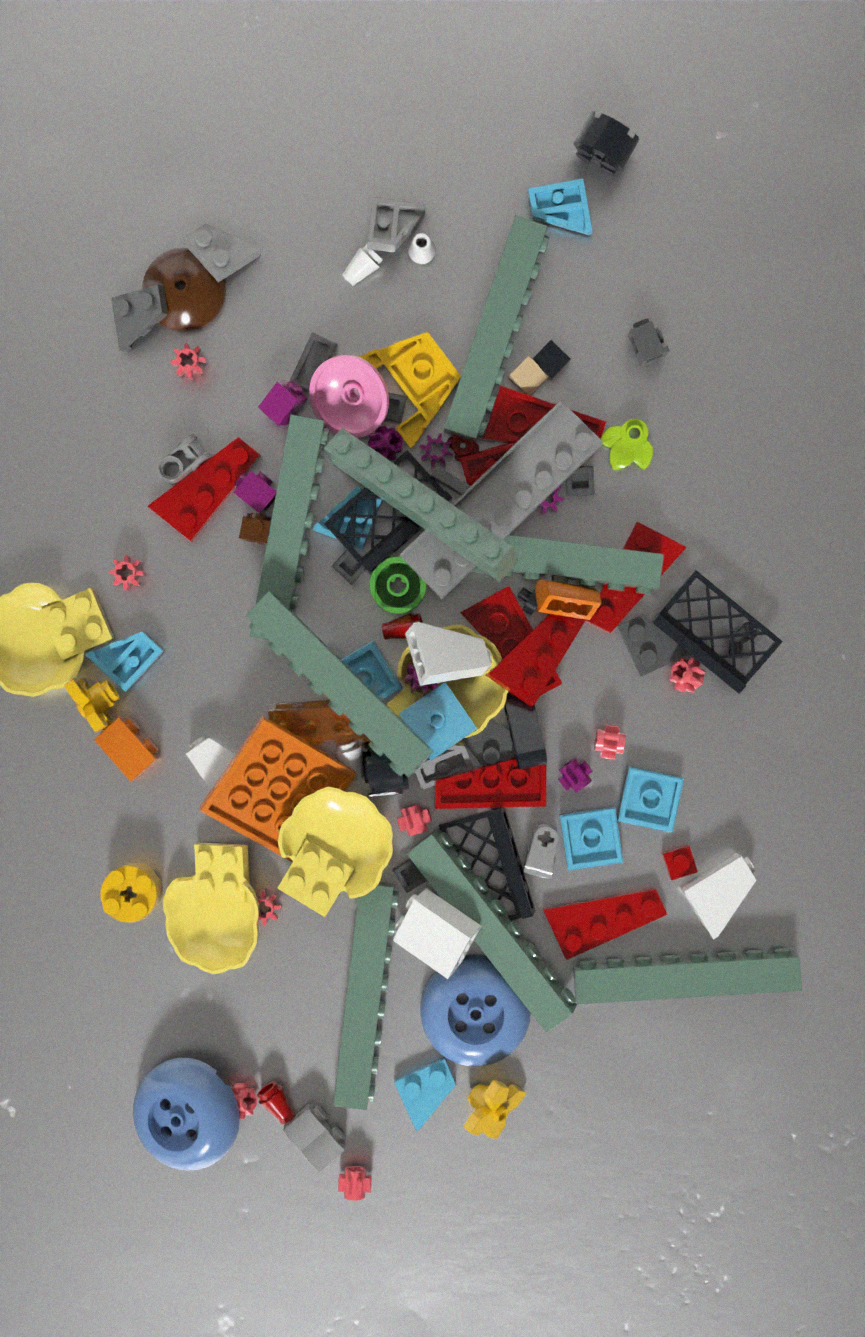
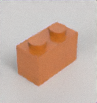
[94,716,160,782]

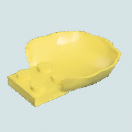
[0,583,115,697]
[387,625,508,738]
[277,786,393,917]
[163,842,260,974]

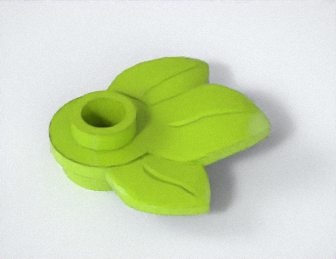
[601,418,653,470]

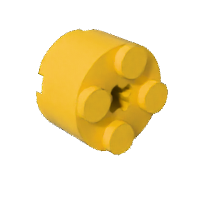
[100,863,163,923]

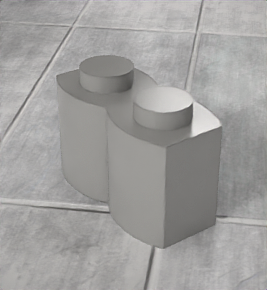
[283,1103,346,1172]

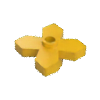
[64,678,120,732]
[463,1080,526,1139]

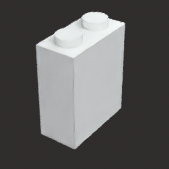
[393,888,482,979]

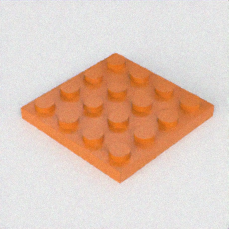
[199,715,357,862]

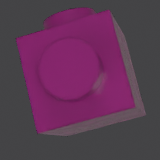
[258,380,308,426]
[233,471,277,515]

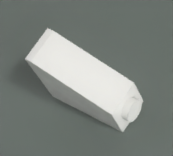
[405,622,491,686]
[186,736,237,790]
[680,853,756,939]

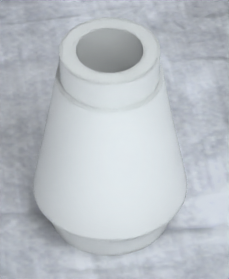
[408,233,436,264]
[342,244,383,286]
[335,739,365,782]

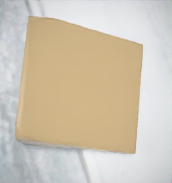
[509,356,548,396]

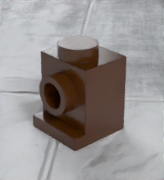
[239,513,272,545]

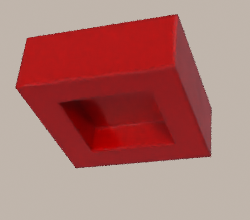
[662,845,698,881]

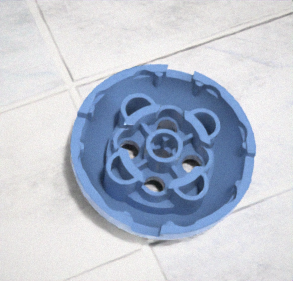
[420,954,531,1067]
[133,1058,240,1171]

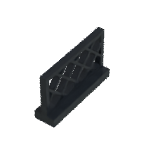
[324,450,453,575]
[652,569,783,694]
[439,808,536,920]

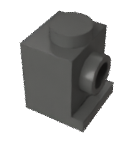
[628,318,670,366]

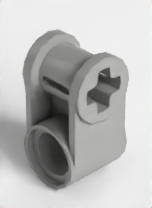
[158,434,212,485]
[523,823,558,879]

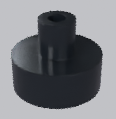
[517,587,537,615]

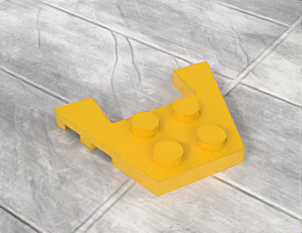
[358,332,461,449]

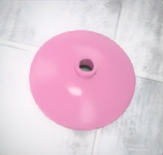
[309,355,389,438]

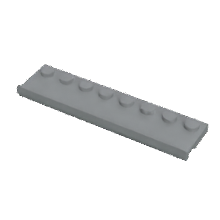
[400,400,603,599]

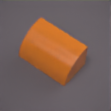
[534,579,601,620]

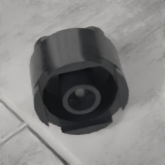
[573,111,639,176]
[362,741,409,798]

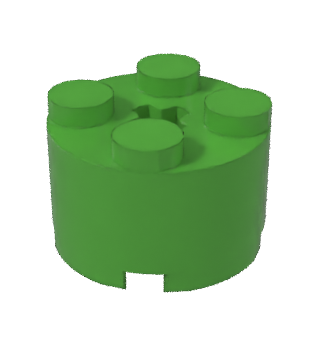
[370,557,426,614]

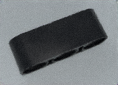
[504,692,547,770]

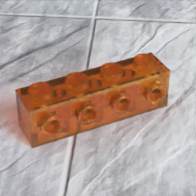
[268,697,383,745]

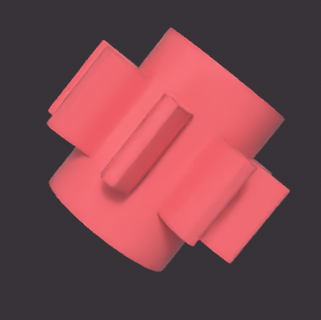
[170,343,207,380]
[108,555,146,591]
[669,658,706,693]
[594,725,626,759]
[397,803,432,836]
[257,889,282,926]
[231,1083,257,1119]
[338,1166,372,1201]

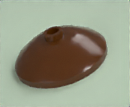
[142,248,226,332]

